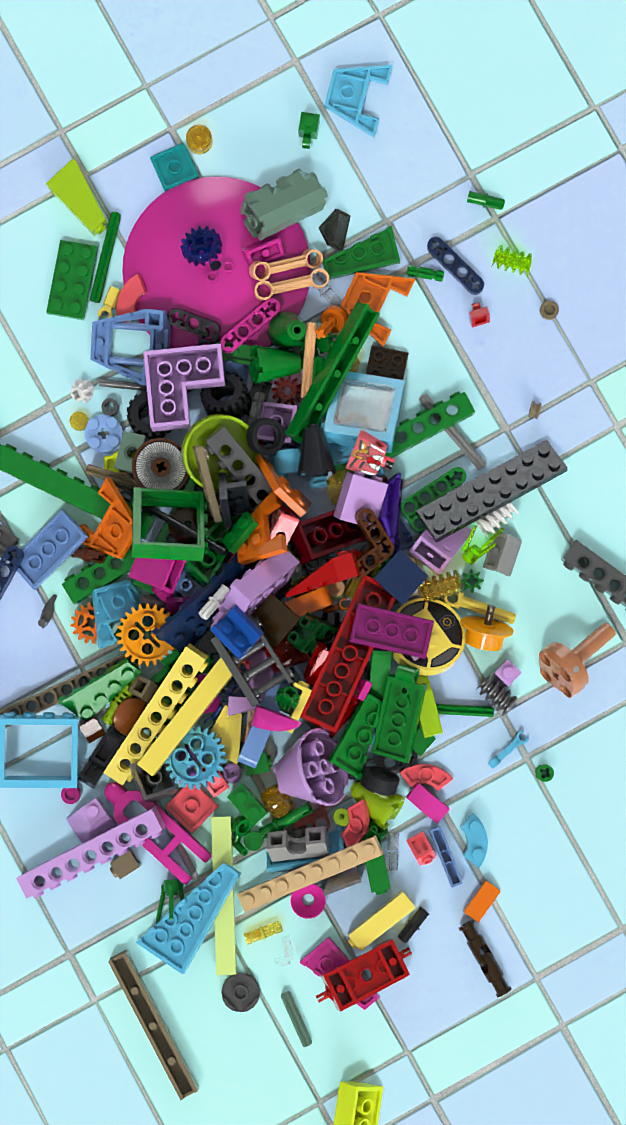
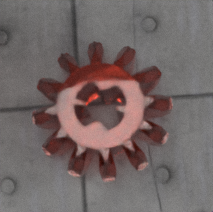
[271,376,302,405]

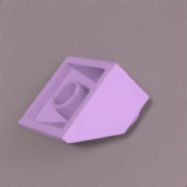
[66,797,117,843]

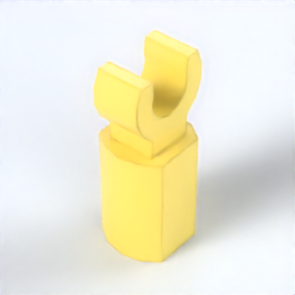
[98,286,121,318]

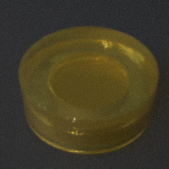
[69,412,89,431]

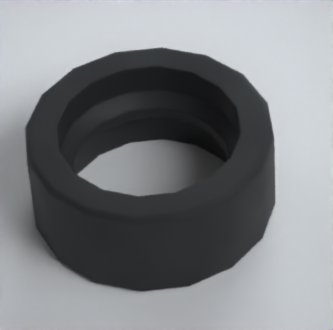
[246,418,285,455]
[361,766,400,796]

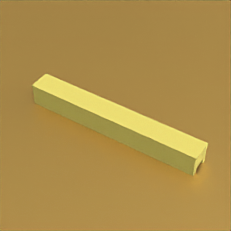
[137,649,246,776]

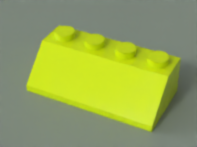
[333,1081,383,1125]

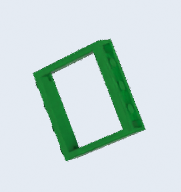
[131,487,208,561]

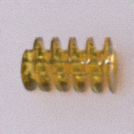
[418,570,461,602]

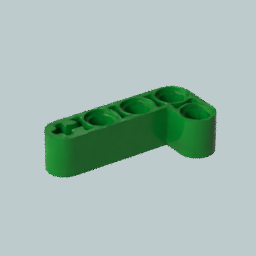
[400,467,466,533]

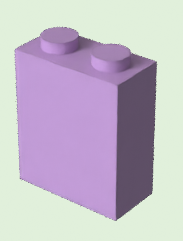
[333,471,388,529]

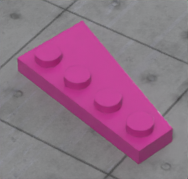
[299,937,380,1010]

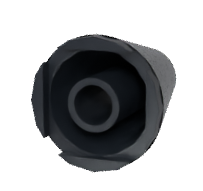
[297,424,336,477]

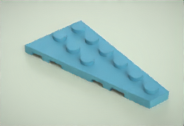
[135,862,241,975]

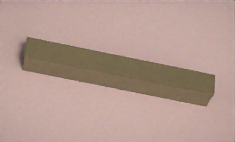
[108,949,200,1101]

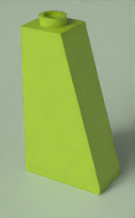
[45,158,108,236]

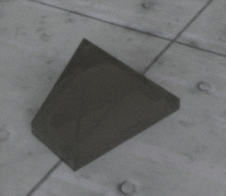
[318,209,351,251]

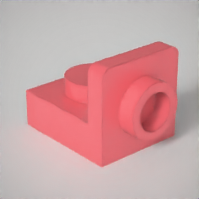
[202,767,229,798]
[406,831,437,866]

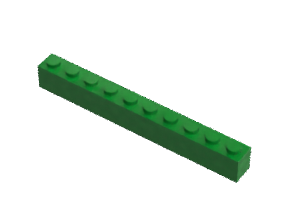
[0,443,156,541]

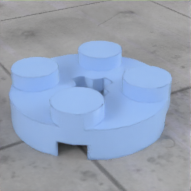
[85,415,123,453]

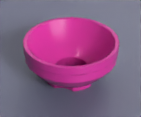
[290,884,326,919]

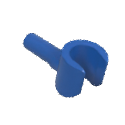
[203,705,223,729]

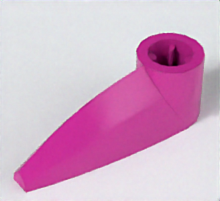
[251,705,302,731]

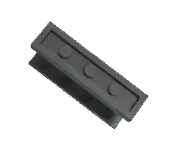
[211,615,294,707]

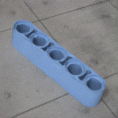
[237,673,291,768]

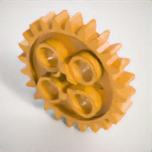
[116,603,175,666]

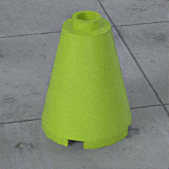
[350,780,405,830]

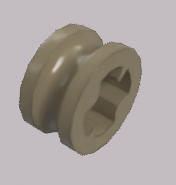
[528,401,542,420]

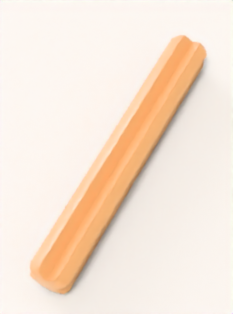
[301,322,317,398]

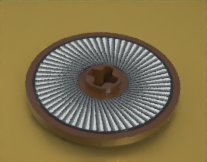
[132,438,188,490]

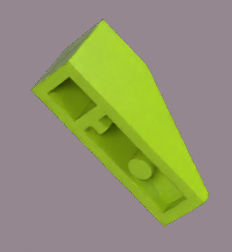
[416,675,443,738]

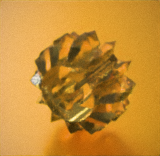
[262,784,293,818]

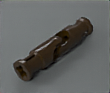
[458,920,512,998]

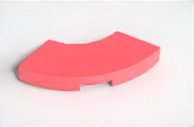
[116,274,147,322]
[399,764,453,791]
[341,799,370,847]

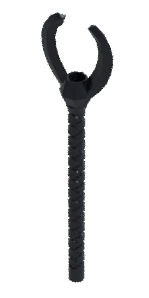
[113,481,228,556]

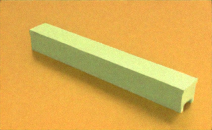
[211,816,237,975]

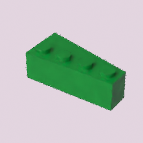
[183,516,241,588]

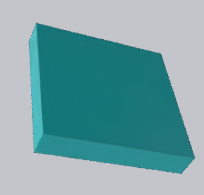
[150,143,199,192]

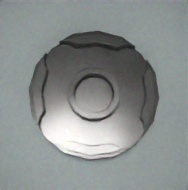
[221,972,260,1012]

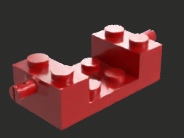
[315,939,412,1012]

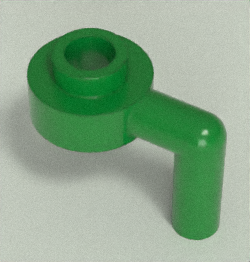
[231,815,252,856]
[363,821,388,840]

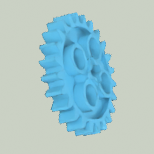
[165,726,227,790]

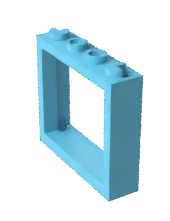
[0,712,78,788]

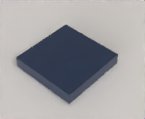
[373,550,428,605]

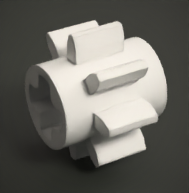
[71,378,94,403]

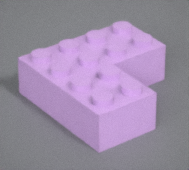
[143,344,225,432]
[210,551,300,628]

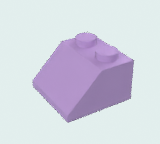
[257,402,299,448]

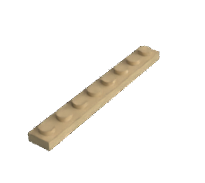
[237,835,384,912]

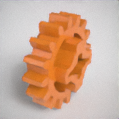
[70,602,112,644]

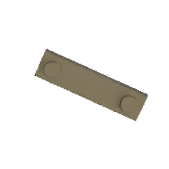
[192,444,222,523]

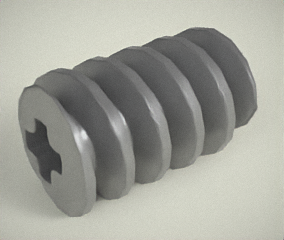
[476,674,517,717]

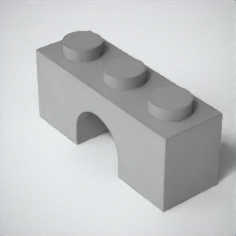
[267,826,330,862]

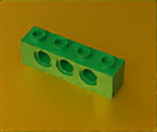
[62,548,135,605]

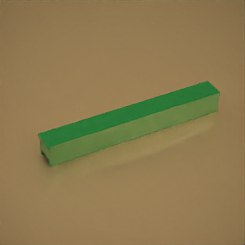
[285,302,380,444]

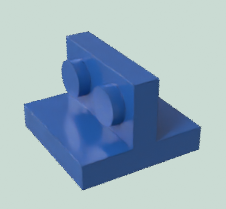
[210,605,264,659]

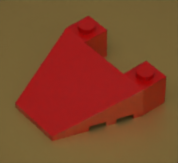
[286,548,370,597]

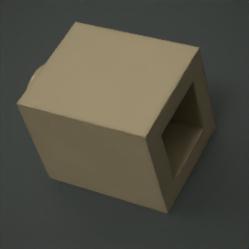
[128,675,159,704]
[109,850,142,879]

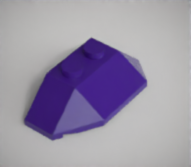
[375,473,403,551]

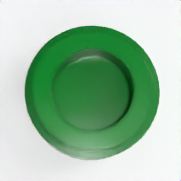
[244,831,263,851]

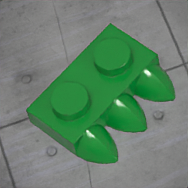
[222,511,259,554]

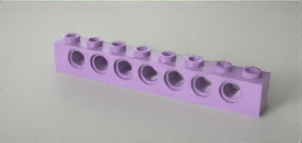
[16,806,166,899]

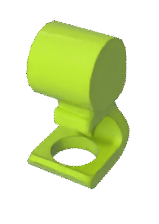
[333,808,349,826]

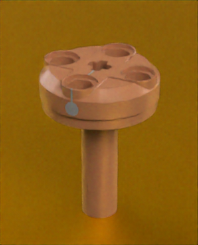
[539,622,616,698]

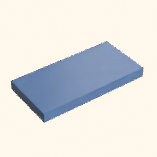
[9,509,89,590]

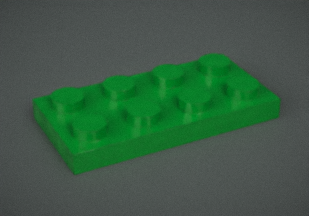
[46,240,98,321]

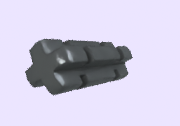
[246,392,266,426]

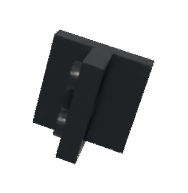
[218,473,251,528]

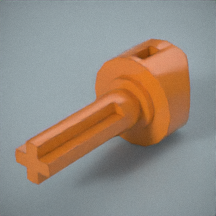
[315,305,349,339]

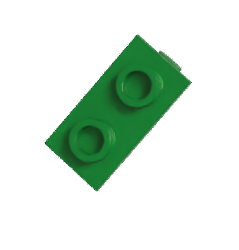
[296,333,337,358]

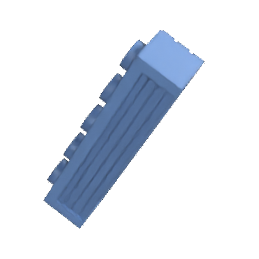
[429,826,463,888]

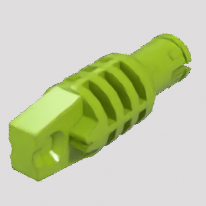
[101,677,136,726]

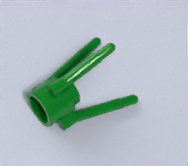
[155,879,185,924]

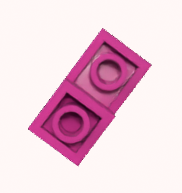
[406,782,450,824]

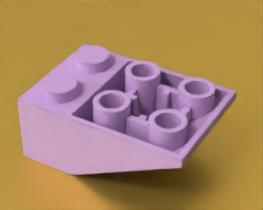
[408,526,473,576]

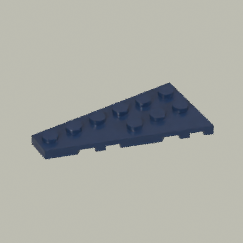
[151,555,255,653]

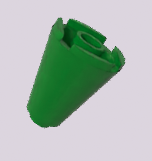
[268,311,306,350]
[249,345,303,384]

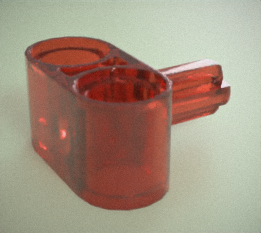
[291,801,330,831]

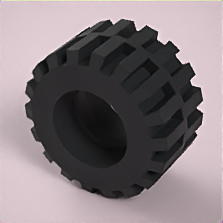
[200,372,251,419]
[127,390,172,439]

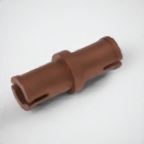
[71,547,106,564]

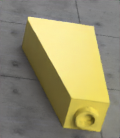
[347,889,416,951]

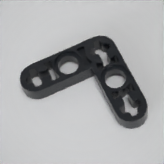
[167,308,221,346]

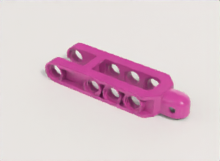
[104,782,212,885]

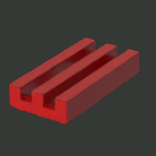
[303,642,329,685]

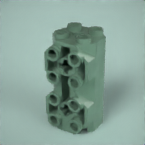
[240,169,328,240]

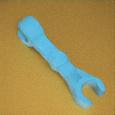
[488,731,529,768]

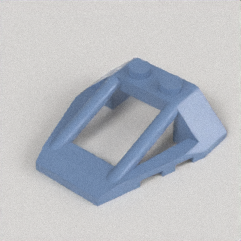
[90,309,171,386]

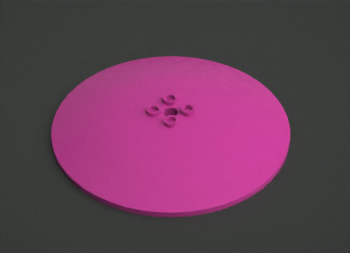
[122,177,311,349]

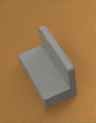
[483,532,522,577]

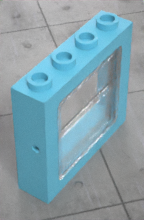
[320,371,405,453]

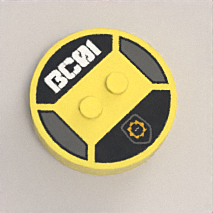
[390,598,466,676]

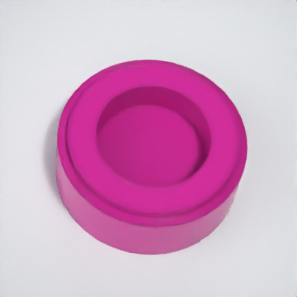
[61,787,81,804]

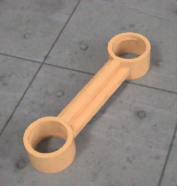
[249,248,323,281]
[254,268,329,301]

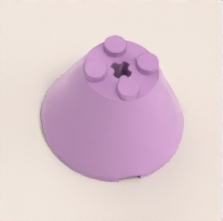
[273,728,348,806]

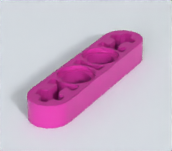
[220,298,280,353]

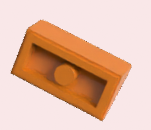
[463,880,501,923]

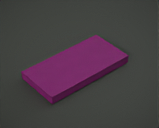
[349,603,434,659]

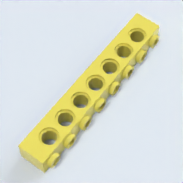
[103,643,209,786]

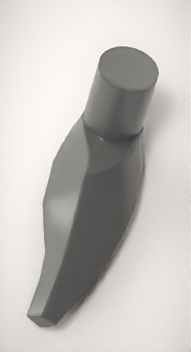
[38,594,57,629]

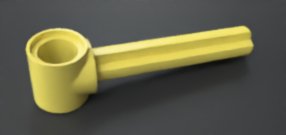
[442,588,516,624]

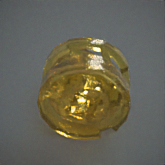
[186,125,213,155]

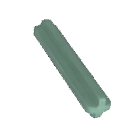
[281,991,312,1047]

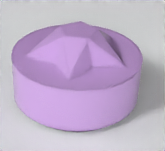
[222,763,242,784]

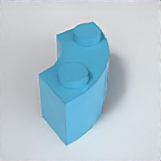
[460,812,488,868]

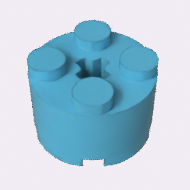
[270,448,305,477]

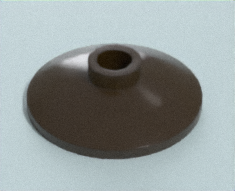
[168,508,207,544]

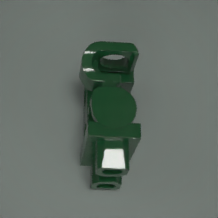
[287,612,338,655]

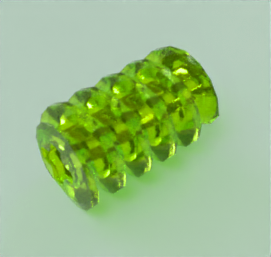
[491,245,533,277]

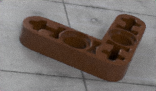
[349,508,394,580]

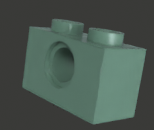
[114,431,151,474]

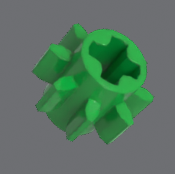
[459,569,484,594]
[274,685,300,711]

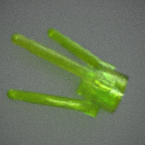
[461,526,504,564]

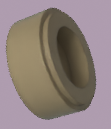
[539,300,559,320]

